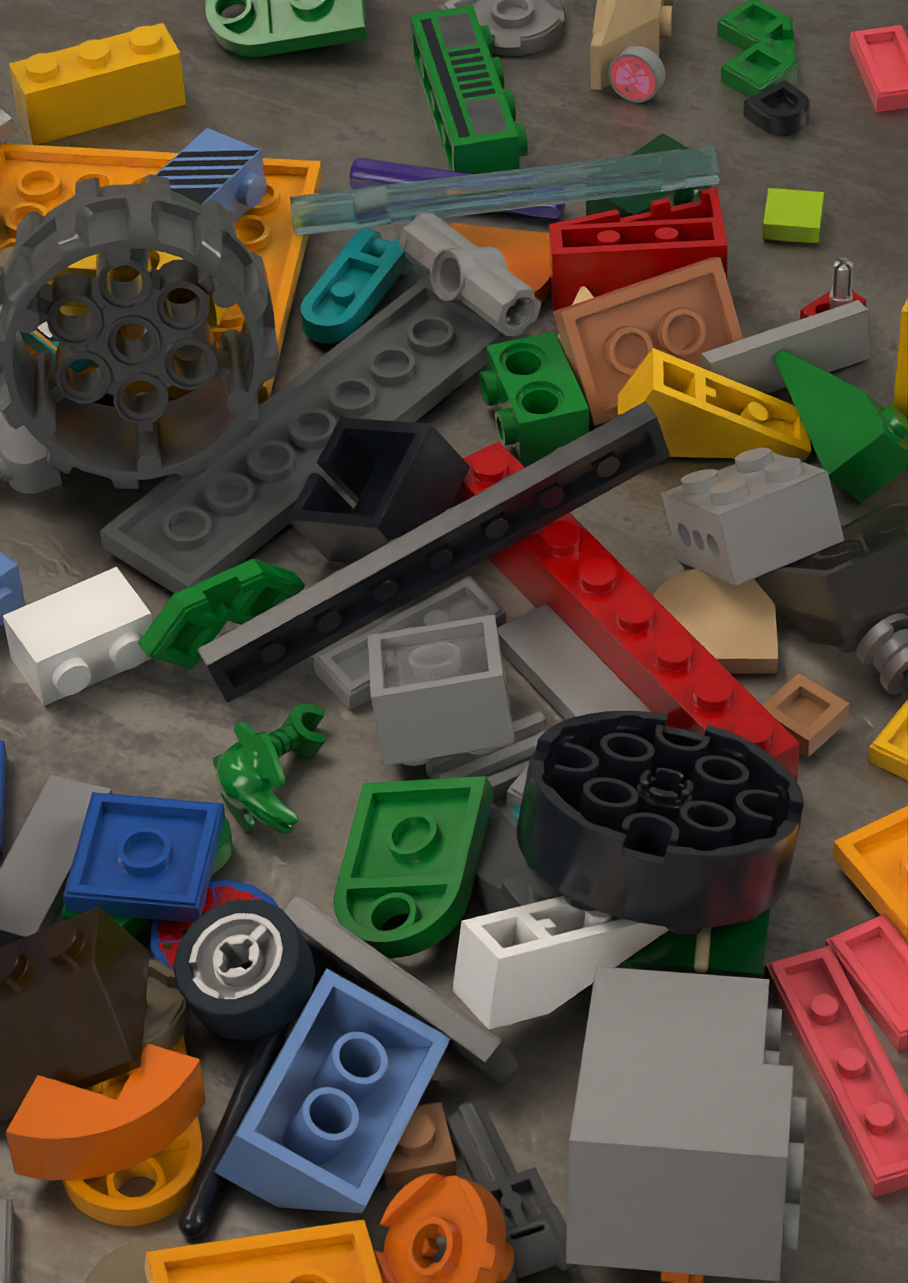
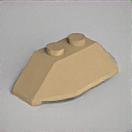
[590,0,675,90]

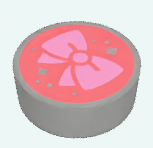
[608,45,666,103]

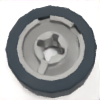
[173,900,316,1040]

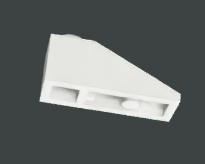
[452,896,668,1030]

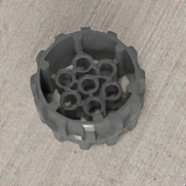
[0,174,279,489]

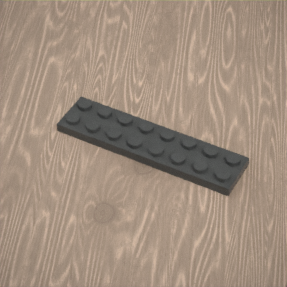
[100,277,513,593]

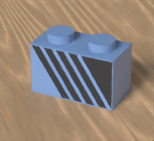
[155,128,266,223]

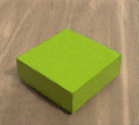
[762,188,824,244]

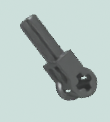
[447,1102,575,1283]

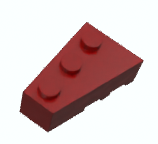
[549,186,728,311]

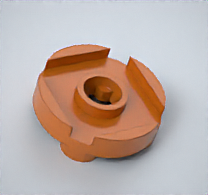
[374,1173,515,1283]

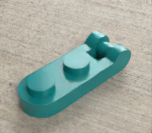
[300,227,414,344]

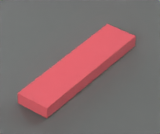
[765,945,908,1198]

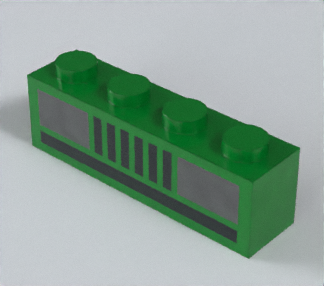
[410,5,528,180]

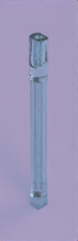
[290,146,719,236]

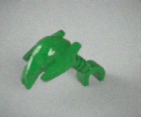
[213,703,325,834]

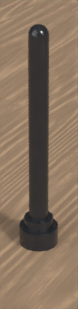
[178,945,331,1239]

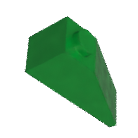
[773,349,908,503]

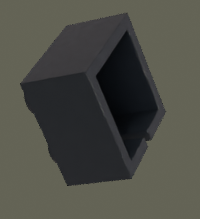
[287,417,470,563]

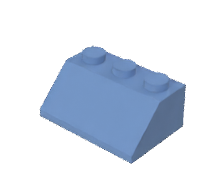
[214,969,451,1213]

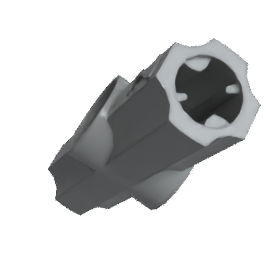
[398,213,542,336]

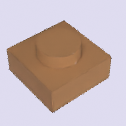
[762,672,850,758]
[383,1102,457,1190]

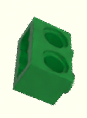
[479,331,589,467]

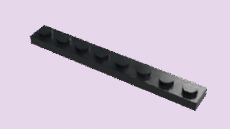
[197,401,671,702]

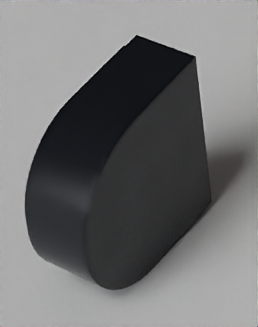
[743,80,810,136]

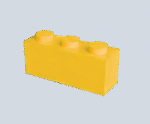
[9,23,186,145]

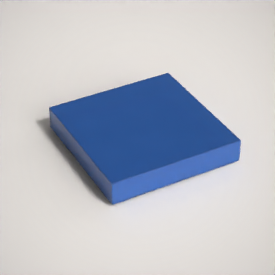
[63,792,225,923]

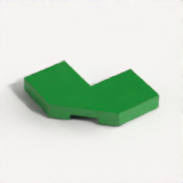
[717,0,797,98]
[138,559,306,669]

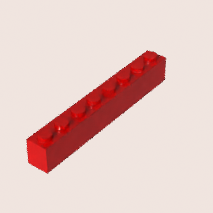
[450,441,800,782]

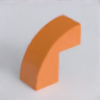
[6,1043,206,1181]

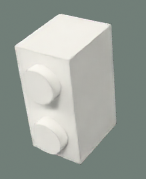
[3,567,153,706]

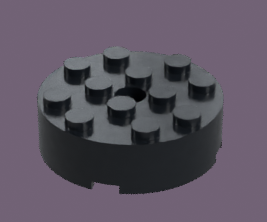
[516,711,804,935]

